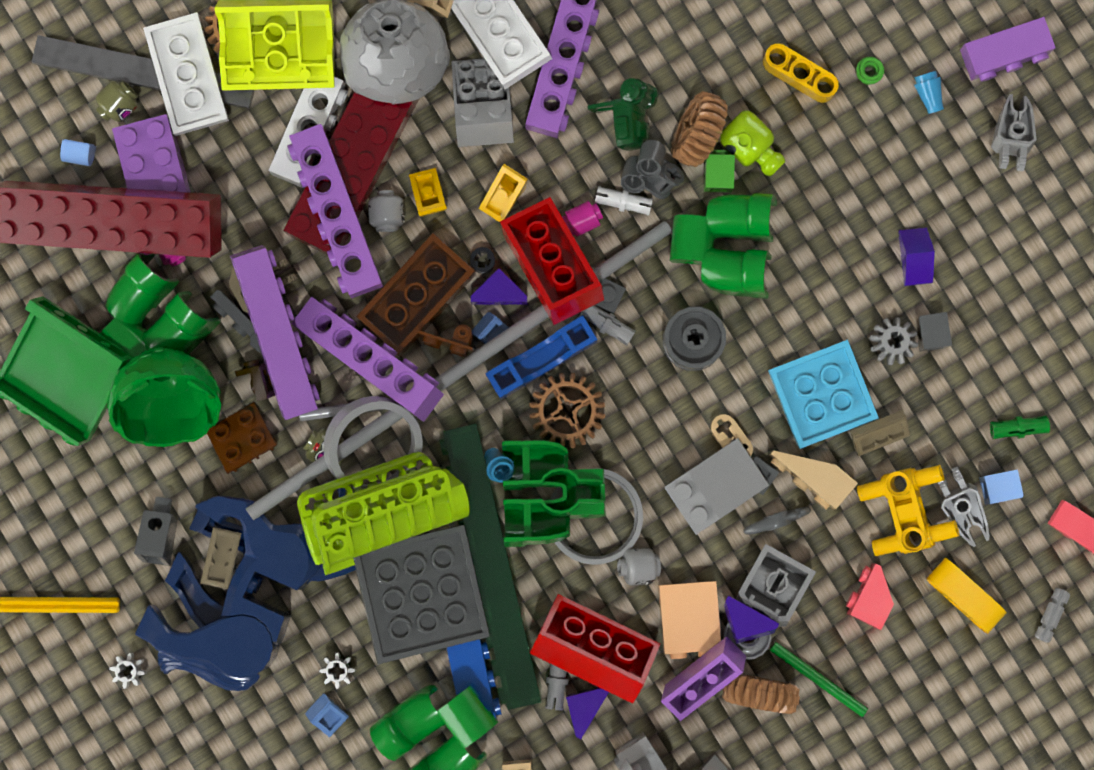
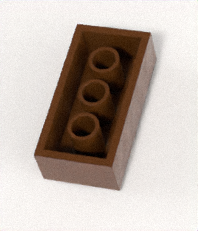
[356,233,476,358]

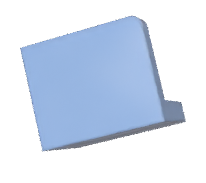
[979,469,1023,505]

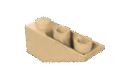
[768,450,858,510]

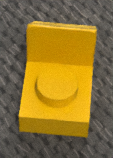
[479,164,528,222]
[409,168,447,217]

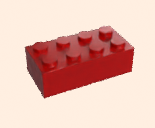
[500,197,604,325]
[530,594,661,704]

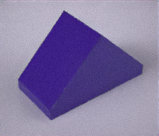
[898,228,935,286]
[471,269,528,305]
[724,596,779,644]
[566,687,609,740]

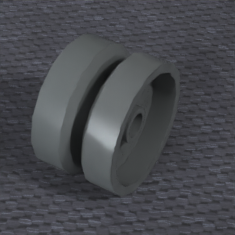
[662,307,726,371]

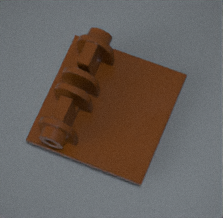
[417,324,474,358]
[207,402,278,474]

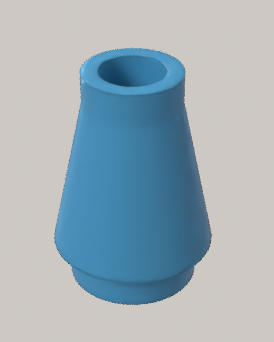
[914,71,944,114]
[484,448,514,483]

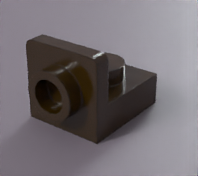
[235,359,275,401]

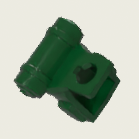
[587,78,660,151]

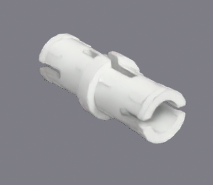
[595,186,653,216]

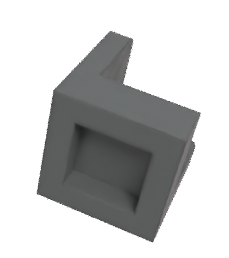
[918,312,952,352]

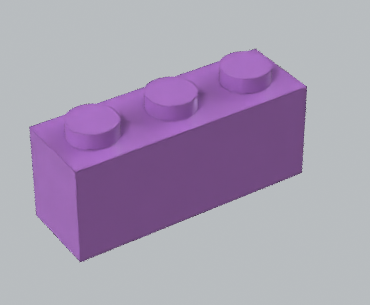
[960,17,1055,82]
[661,636,746,721]

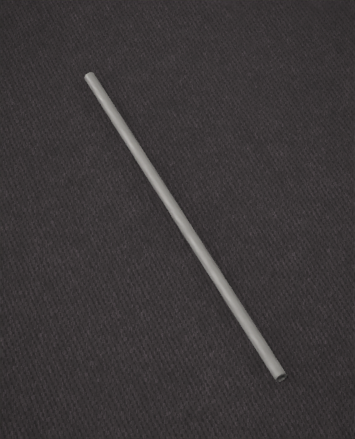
[246,221,672,521]

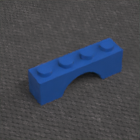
[485,315,598,400]

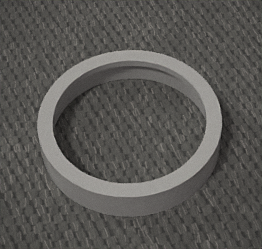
[323,396,423,492]
[550,468,643,565]

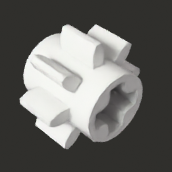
[319,652,356,689]
[109,653,147,689]

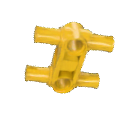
[857,465,960,556]

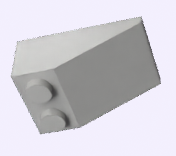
[664,438,769,535]

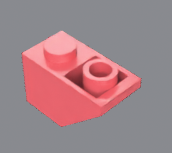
[846,563,894,630]

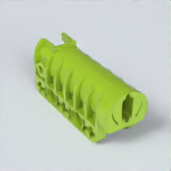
[297,452,469,576]

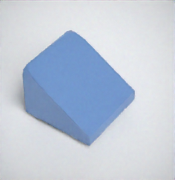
[472,312,509,354]
[305,694,349,737]

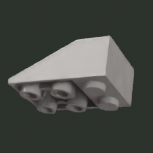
[451,58,514,147]

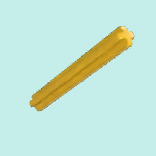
[0,597,120,613]

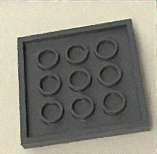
[354,525,490,664]

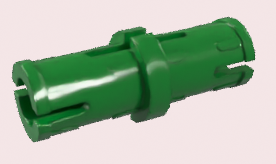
[990,415,1050,440]

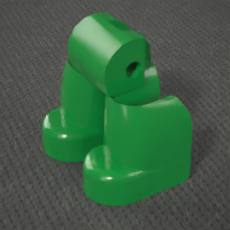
[669,193,778,299]
[100,253,221,357]
[502,441,606,547]
[370,685,498,770]

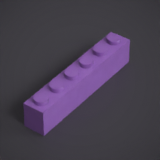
[230,245,320,420]

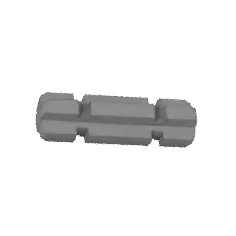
[1035,588,1070,643]

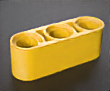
[763,44,839,103]
[926,558,1007,634]

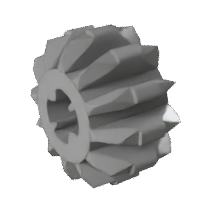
[869,317,918,365]

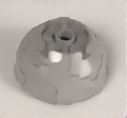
[339,0,450,104]

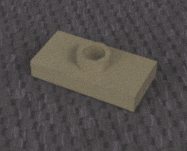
[850,410,910,456]
[201,527,241,589]

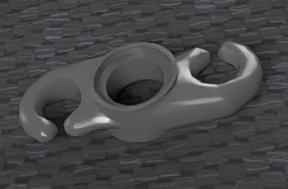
[743,507,811,535]

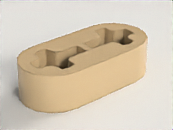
[710,414,753,456]

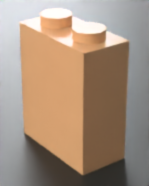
[658,581,721,659]

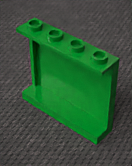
[0,296,134,446]

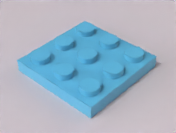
[768,340,879,449]

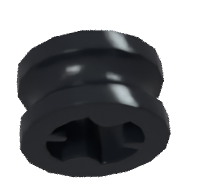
[470,247,496,274]

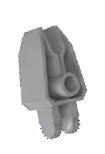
[991,94,1037,171]
[938,466,990,547]

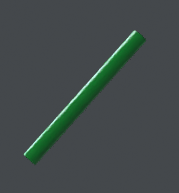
[769,641,868,717]

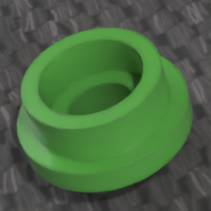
[856,57,884,85]

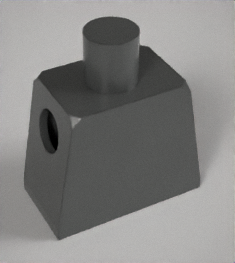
[134,497,177,566]

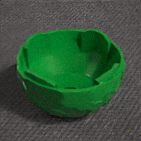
[107,347,222,447]

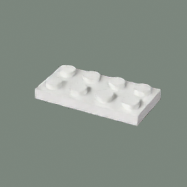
[451,0,552,89]
[143,12,229,136]

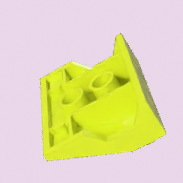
[215,0,335,90]

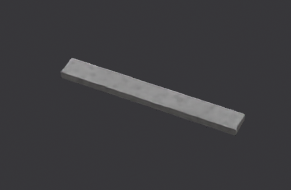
[32,35,254,109]

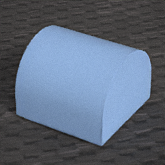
[60,139,96,166]

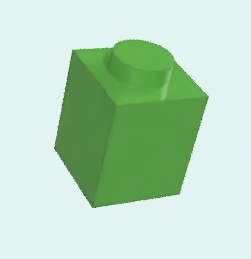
[704,150,735,193]

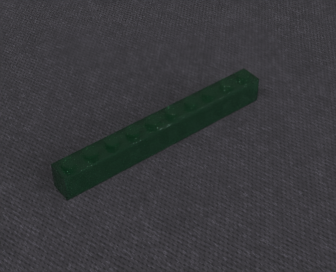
[439,424,541,710]

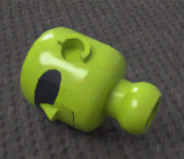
[719,110,785,177]

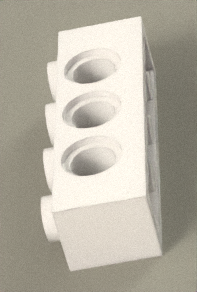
[268,77,348,188]

